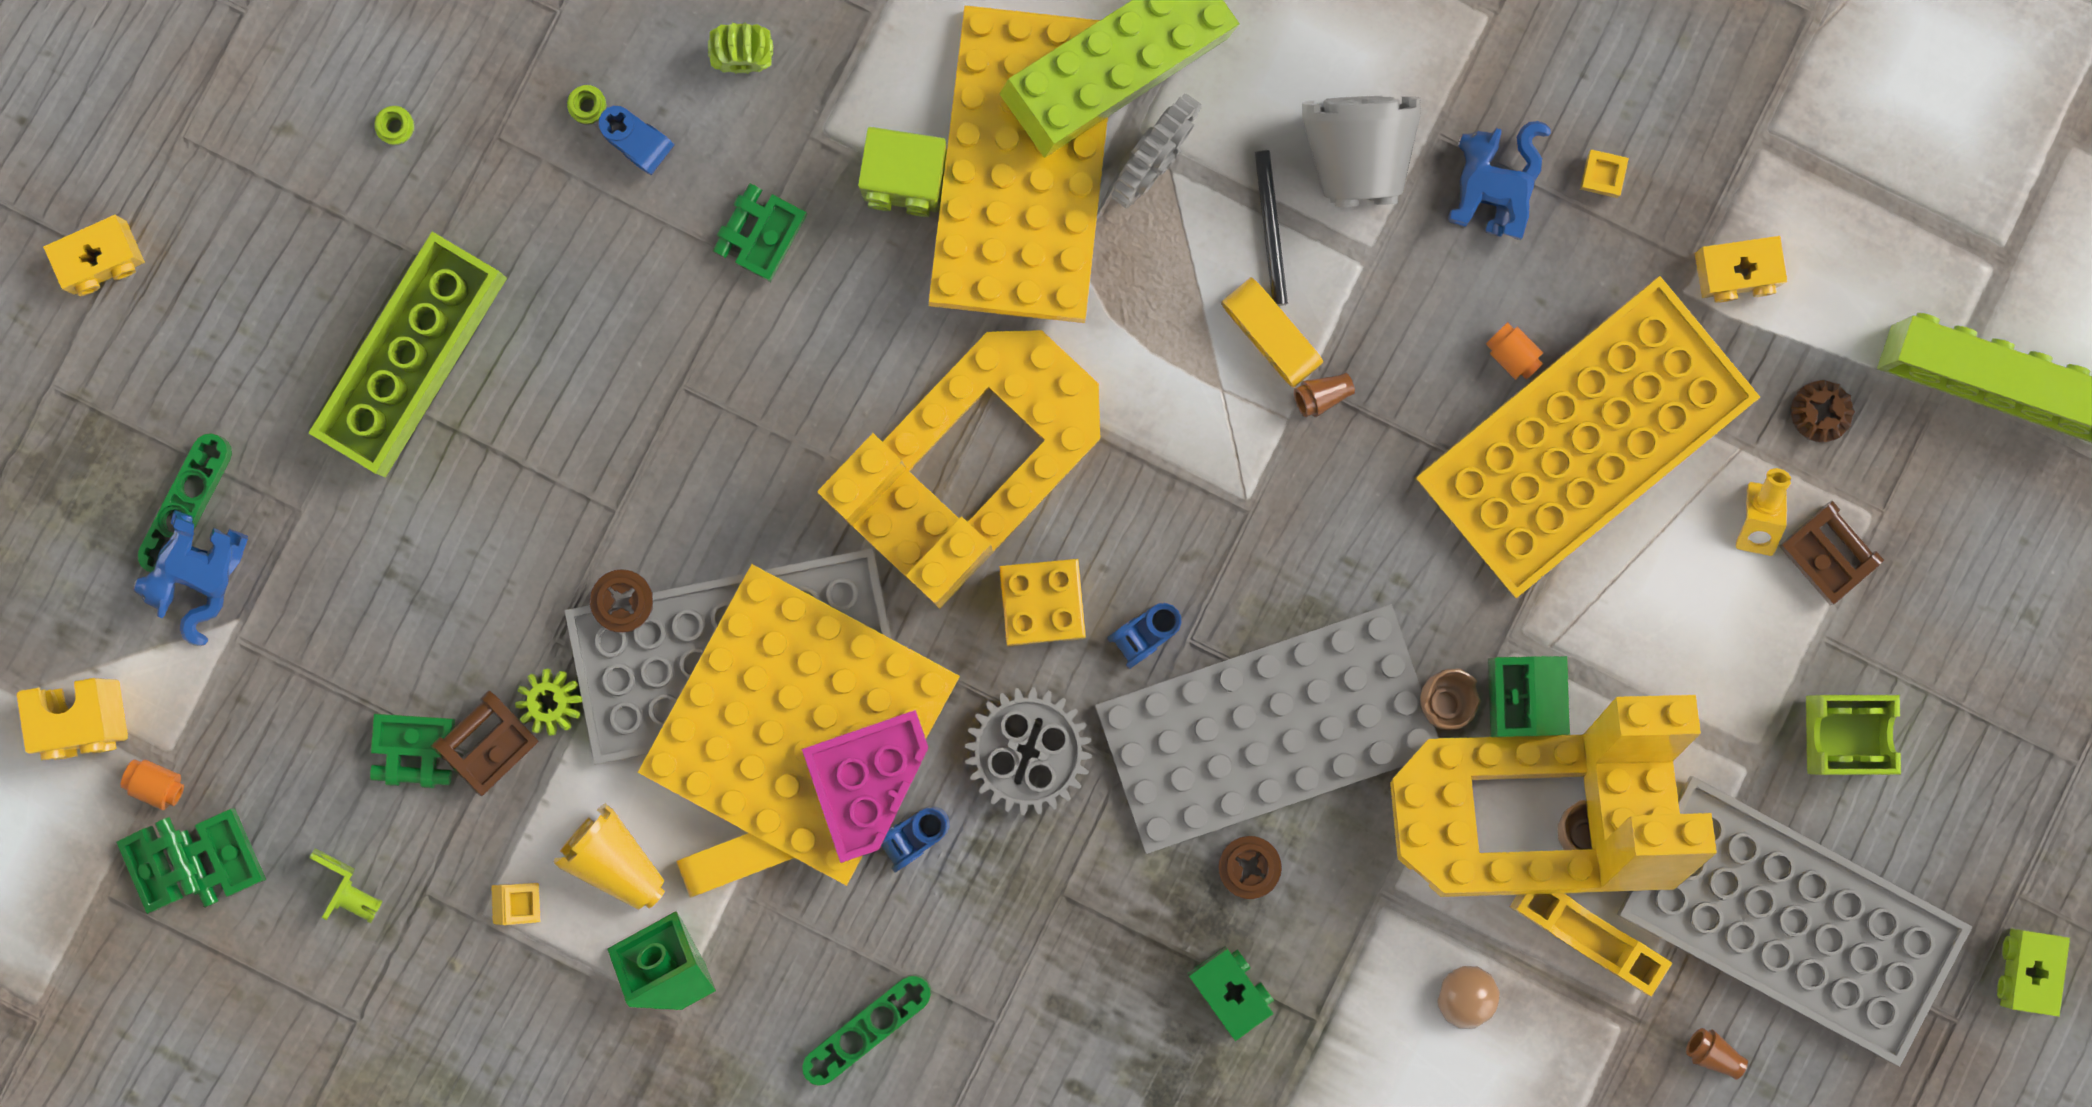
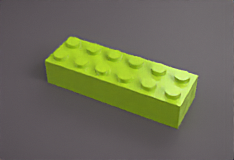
[999,0,1240,158]
[308,231,507,478]
[1877,313,2092,443]

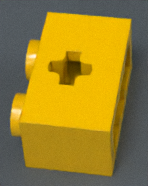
[43,215,145,296]
[1695,236,1788,303]

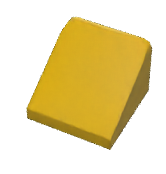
[491,883,540,925]

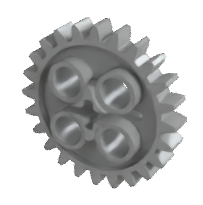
[1111,93,1202,209]
[965,687,1092,815]

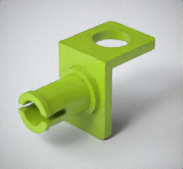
[309,848,383,923]

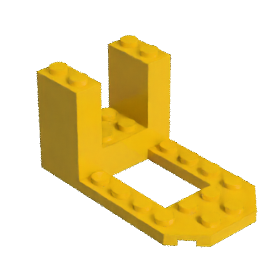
[817,330,1100,609]
[1390,695,1717,897]

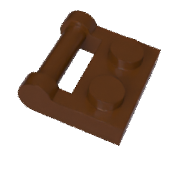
[1779,500,1884,605]
[431,690,539,796]

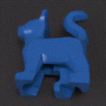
[1448,121,1551,240]
[134,510,248,646]

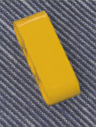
[1221,277,1323,388]
[676,833,794,898]

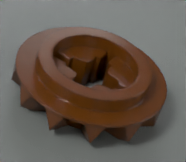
[1791,380,1855,442]
[590,569,653,632]
[1218,836,1282,899]

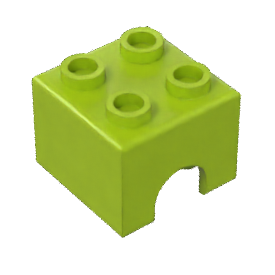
[858,127,947,217]
[1806,695,1901,775]

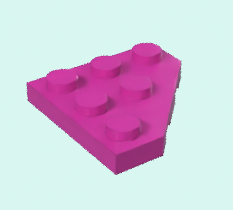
[802,710,929,863]

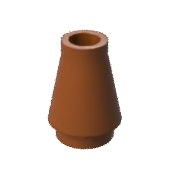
[1294,373,1355,417]
[1686,1028,1748,1080]

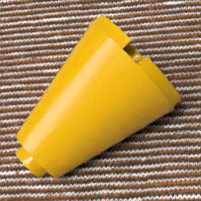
[553,803,665,910]

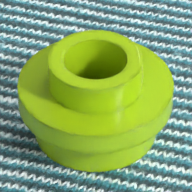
[567,85,607,124]
[374,106,414,145]

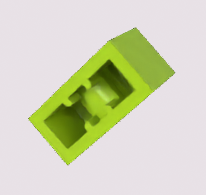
[1997,928,2070,1017]

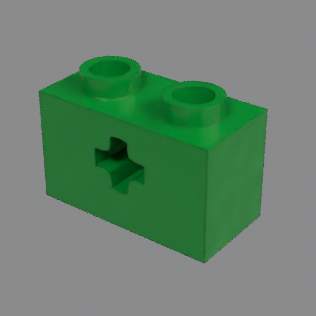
[1187,946,1274,1041]

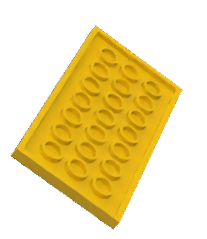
[929,5,1108,323]
[1415,276,1760,598]

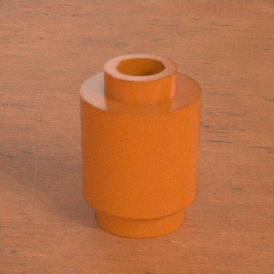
[1486,322,1543,380]
[120,759,184,810]

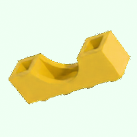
[1509,893,1672,996]

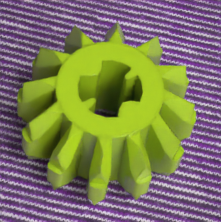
[708,22,773,74]
[515,669,582,736]

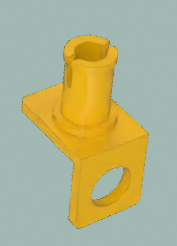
[1736,468,1791,556]

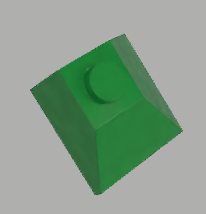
[607,911,716,1010]

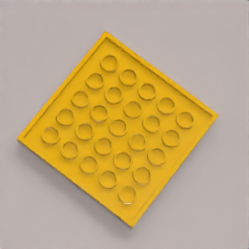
[637,564,960,886]

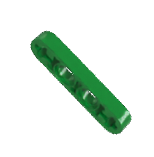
[138,433,232,572]
[802,974,931,1086]

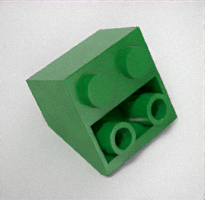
[1488,656,1570,737]

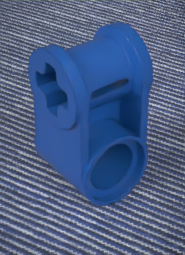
[599,106,675,175]
[1107,603,1181,670]
[881,806,950,873]

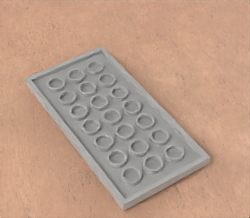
[565,548,891,765]
[1095,604,1438,854]
[1617,776,1972,1067]

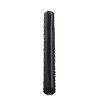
[1255,150,1288,306]

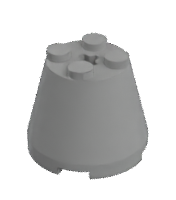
[1302,96,1421,207]

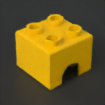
[999,559,1086,647]
[17,678,128,761]

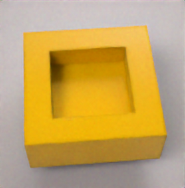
[1580,149,1629,198]

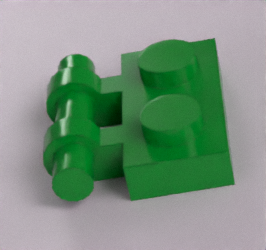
[712,183,807,283]
[370,714,455,788]
[181,808,266,908]
[116,817,201,914]

